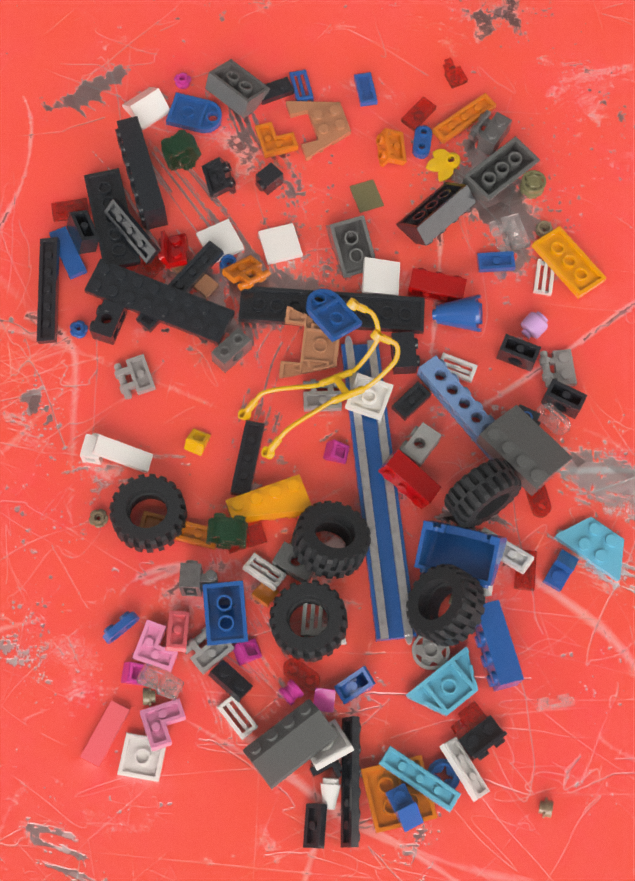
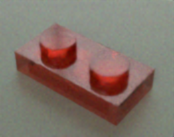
[51,198,90,222]
[133,255,166,279]
[514,550,537,591]

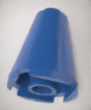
[432,295,483,332]

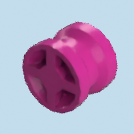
[278,679,304,706]

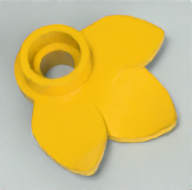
[426,149,461,182]

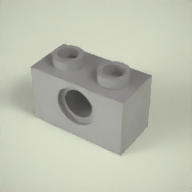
[399,422,442,467]

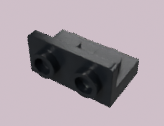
[202,157,236,198]
[459,715,508,761]

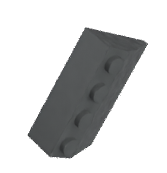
[476,405,573,496]

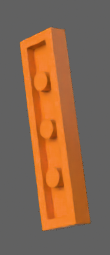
[432,93,497,144]
[139,511,220,550]

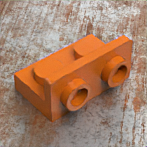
[376,128,407,167]

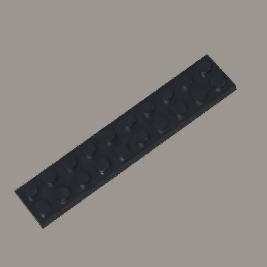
[238,286,425,334]

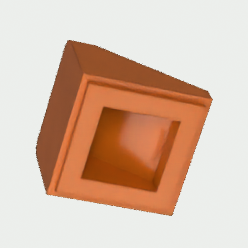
[251,582,279,608]

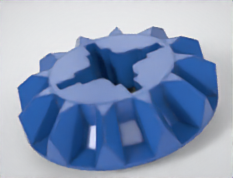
[427,759,460,789]

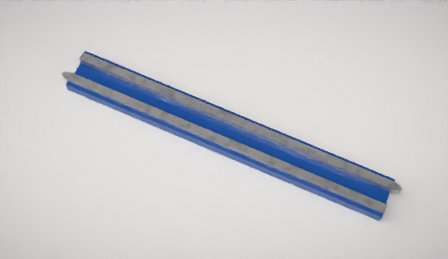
[341,336,417,645]

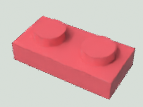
[165,610,190,652]

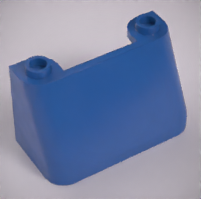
[414,520,507,589]

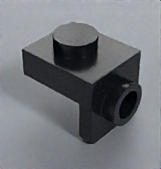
[309,759,343,779]

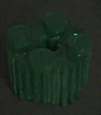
[161,130,202,171]
[206,513,248,550]

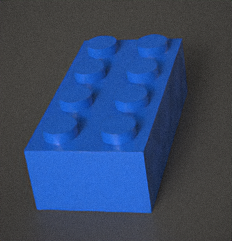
[474,600,524,692]

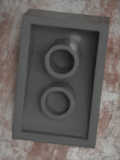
[326,215,375,278]

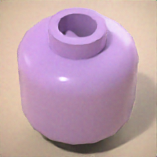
[520,311,548,339]

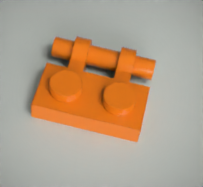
[222,255,271,291]

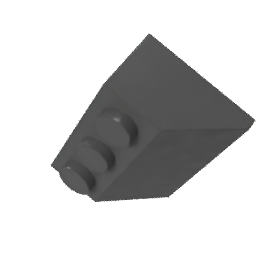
[205,59,270,118]

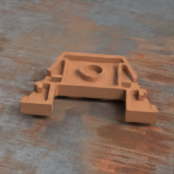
[286,101,351,161]
[279,306,340,379]

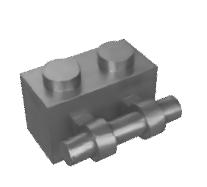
[468,110,512,156]
[179,560,218,597]

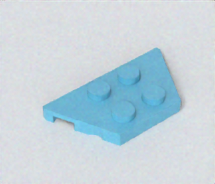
[554,517,624,582]
[406,647,478,716]

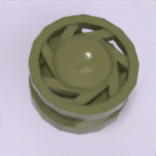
[519,170,546,199]

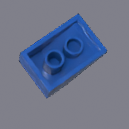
[202,580,248,646]

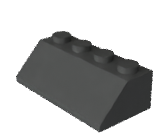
[462,136,540,202]
[243,699,339,789]

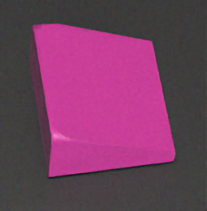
[323,439,350,464]
[233,638,262,666]
[121,662,148,686]
[314,688,336,713]

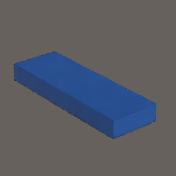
[49,226,87,280]

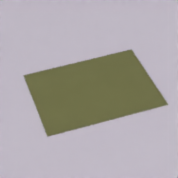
[349,180,384,213]

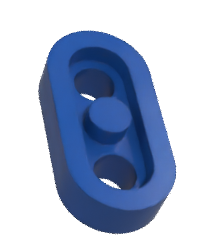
[412,125,432,159]
[102,611,140,644]

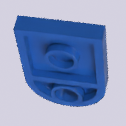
[166,92,222,133]
[306,289,362,342]

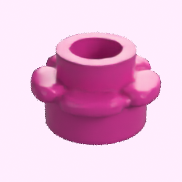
[174,72,191,89]

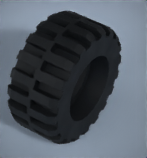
[444,458,522,529]
[109,474,187,553]
[291,501,371,579]
[406,564,485,647]
[269,580,348,662]

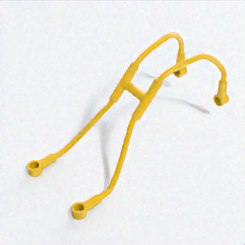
[238,297,400,459]

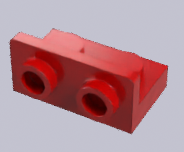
[159,230,188,269]

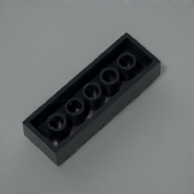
[115,116,168,230]

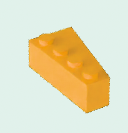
[226,474,311,524]

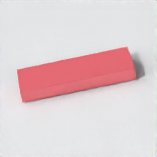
[80,700,130,767]

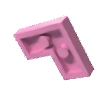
[132,620,178,672]
[140,698,186,751]

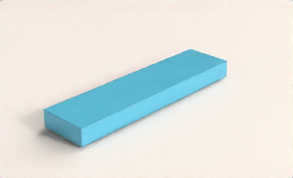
[379,746,461,813]

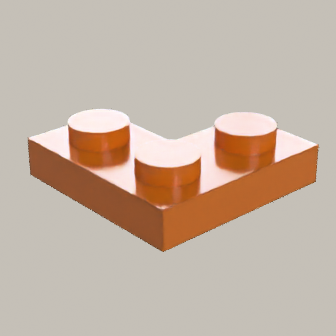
[255,122,298,158]

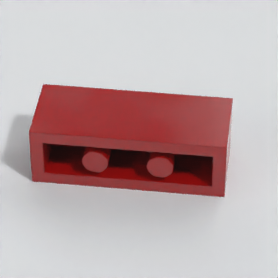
[407,268,467,303]
[378,449,442,509]

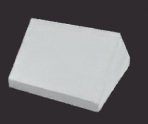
[122,87,170,130]

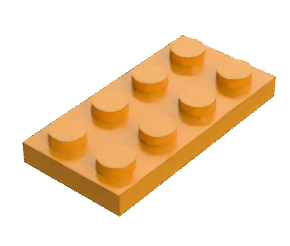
[531,226,606,299]

